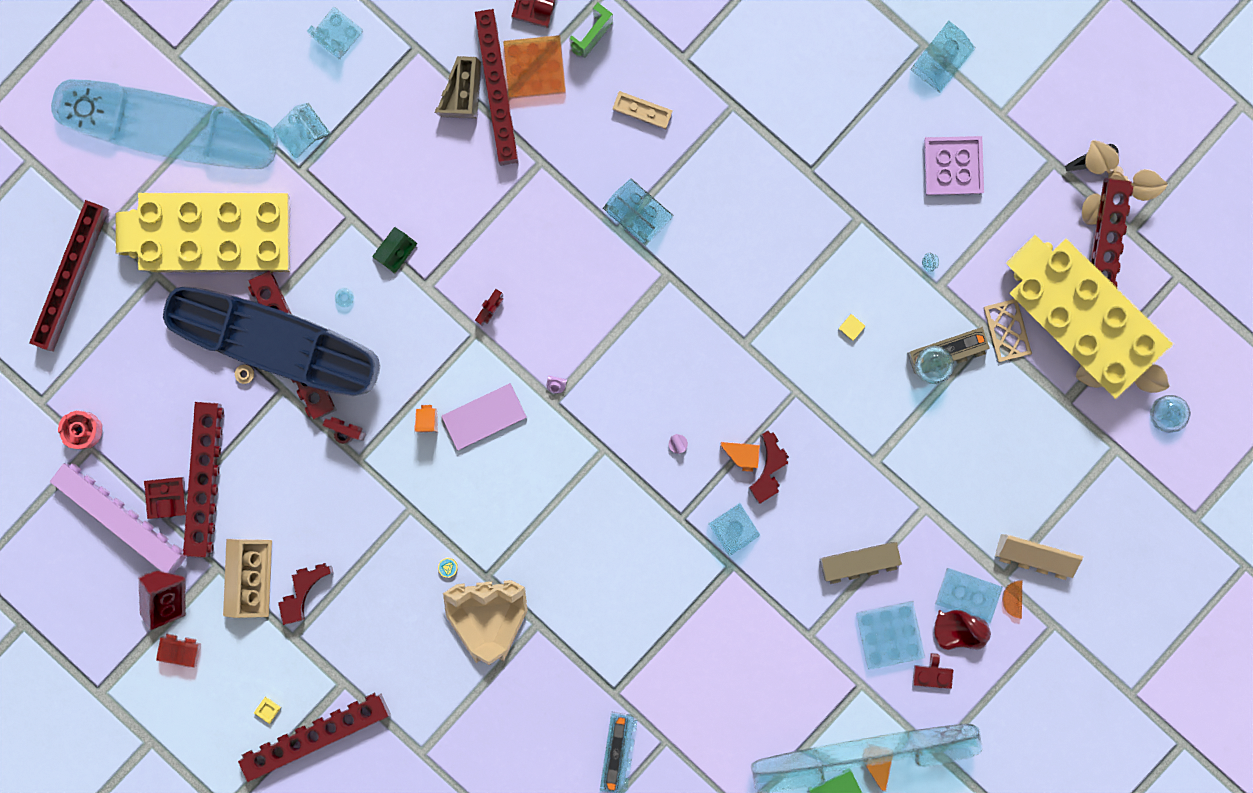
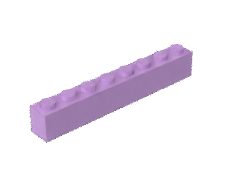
[49,463,186,574]

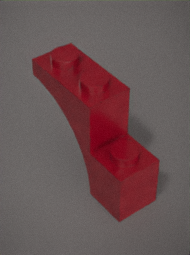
[748,431,789,504]
[278,563,334,625]

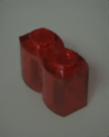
[156,634,201,667]

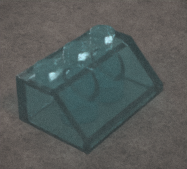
[910,20,975,93]
[602,178,674,246]

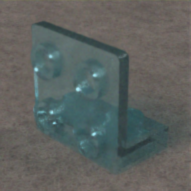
[307,7,363,60]
[273,103,330,158]

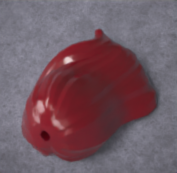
[934,610,991,650]

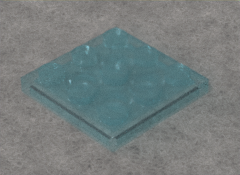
[856,601,925,670]

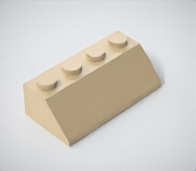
[995,534,1083,580]
[223,539,272,618]

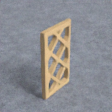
[984,299,1032,362]

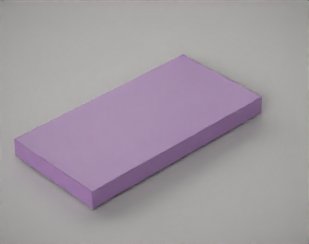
[441,383,527,450]

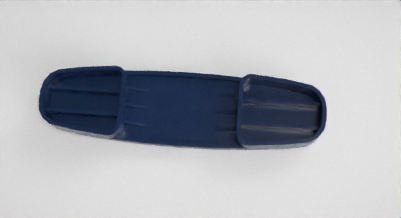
[163,287,380,396]

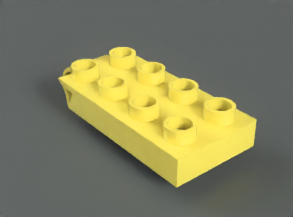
[116,193,290,272]
[1006,235,1173,399]

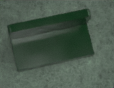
[372,227,418,274]

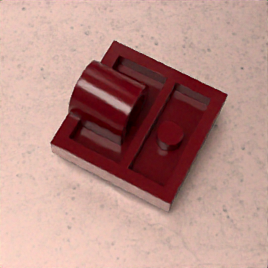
[511,0,556,28]
[322,417,366,444]
[144,477,187,519]

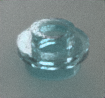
[922,252,939,272]
[335,288,354,307]

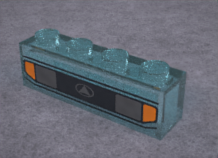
[600,711,637,793]

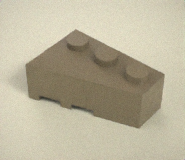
[434,56,481,118]

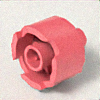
[58,410,103,449]

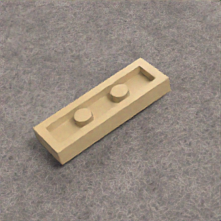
[612,91,673,129]

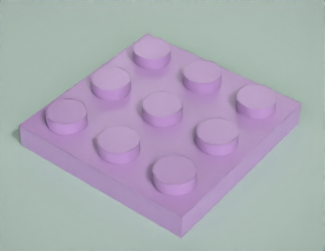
[924,136,984,195]

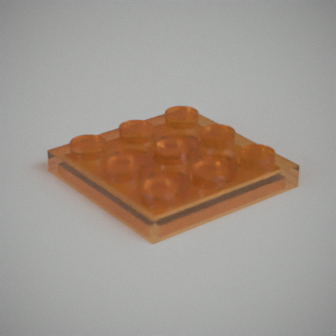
[503,35,566,99]

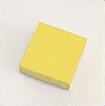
[838,314,865,341]
[254,696,281,724]

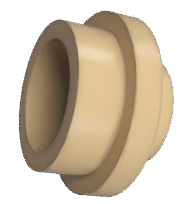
[235,365,254,384]

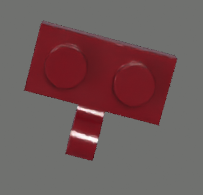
[475,289,504,326]
[912,653,954,689]

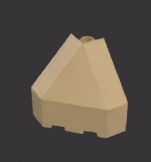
[443,580,528,665]

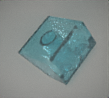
[708,503,760,556]

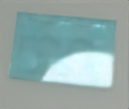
[935,568,1003,623]

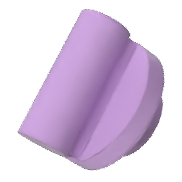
[546,375,567,393]
[668,434,688,454]

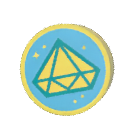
[438,558,458,578]

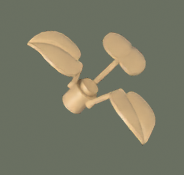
[1082,140,1167,225]
[1076,364,1170,393]

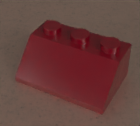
[138,570,186,631]

